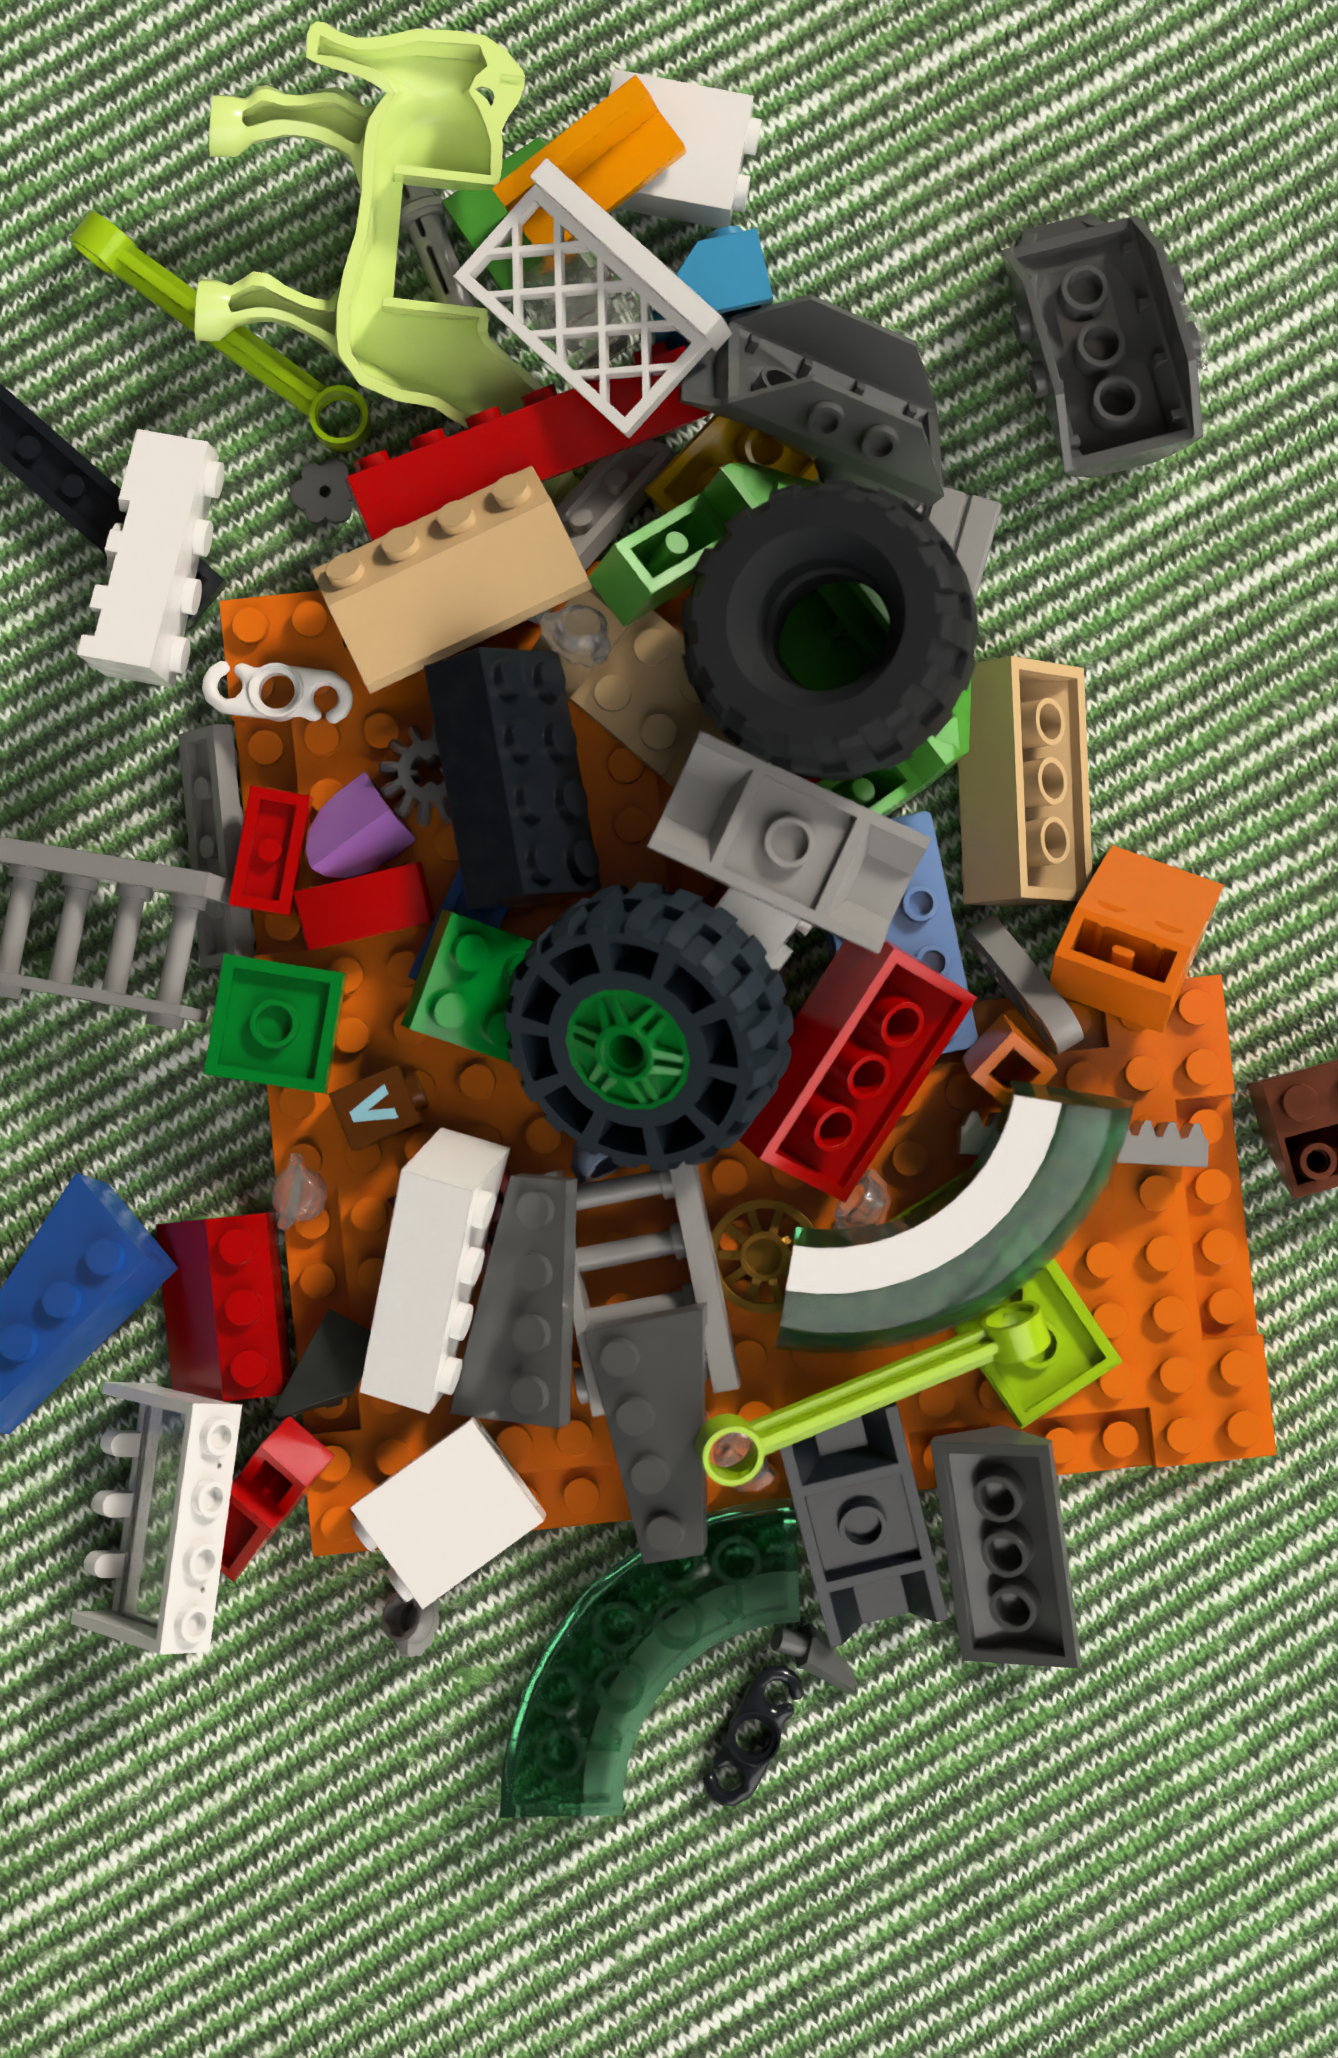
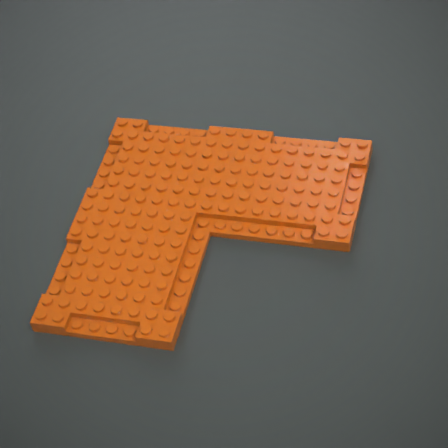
[219,561,1277,1557]

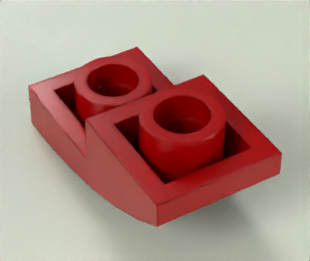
[293,861,435,951]

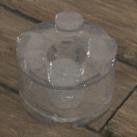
[523,239,641,370]

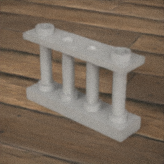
[0,837,233,1030]
[544,1161,741,1417]

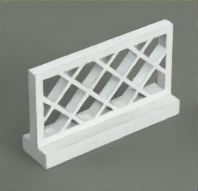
[453,158,733,439]

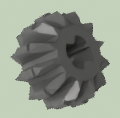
[379,723,452,827]

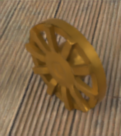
[712,1199,821,1313]

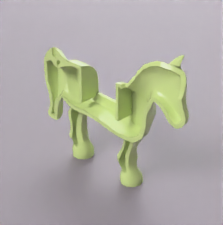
[195,21,580,509]

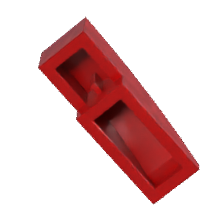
[220,1416,335,1582]

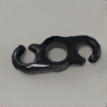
[702,1665,804,1806]

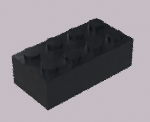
[424,647,602,909]

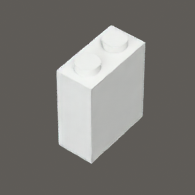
[608,69,762,228]
[350,1417,547,1610]

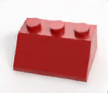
[156,1212,292,1401]

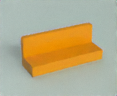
[492,74,686,261]

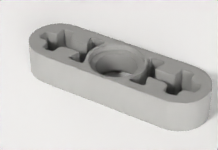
[965,915,1084,1055]

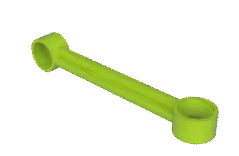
[68,210,371,452]
[695,1301,1051,1486]

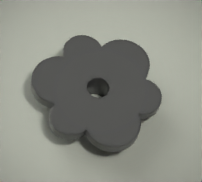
[290,458,352,524]

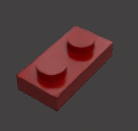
[228,785,313,917]

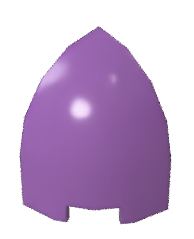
[306,772,417,878]

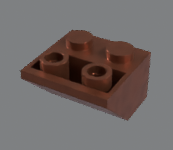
[1247,1058,1338,1199]

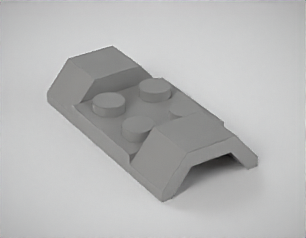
[647,731,932,954]

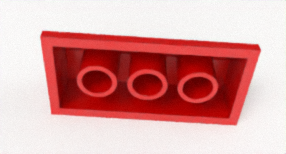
[739,939,978,1203]

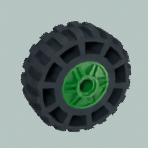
[504,883,793,1170]

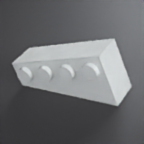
[76,429,224,688]
[360,1127,510,1414]

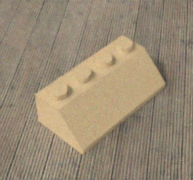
[312,465,592,694]
[957,656,1093,907]

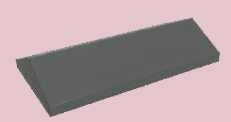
[930,1425,1081,1668]

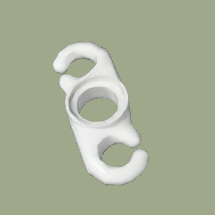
[202,661,354,724]

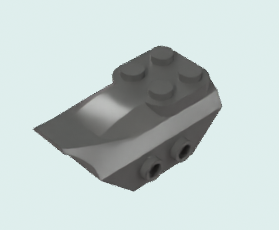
[1001,213,1203,478]
[678,294,944,510]

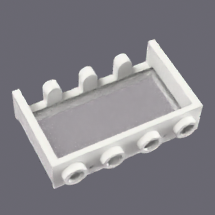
[71,1382,242,1655]

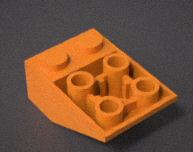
[1049,845,1224,1033]

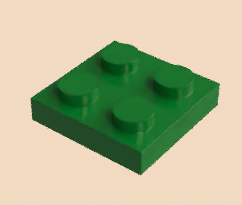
[401,909,533,1063]
[204,954,347,1094]

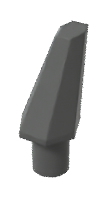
[771,1623,856,1694]

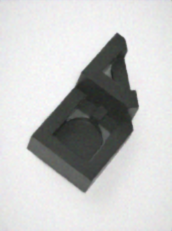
[271,1309,371,1422]

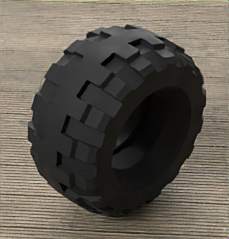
[680,479,979,781]

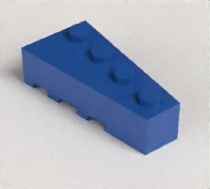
[0,1173,178,1434]

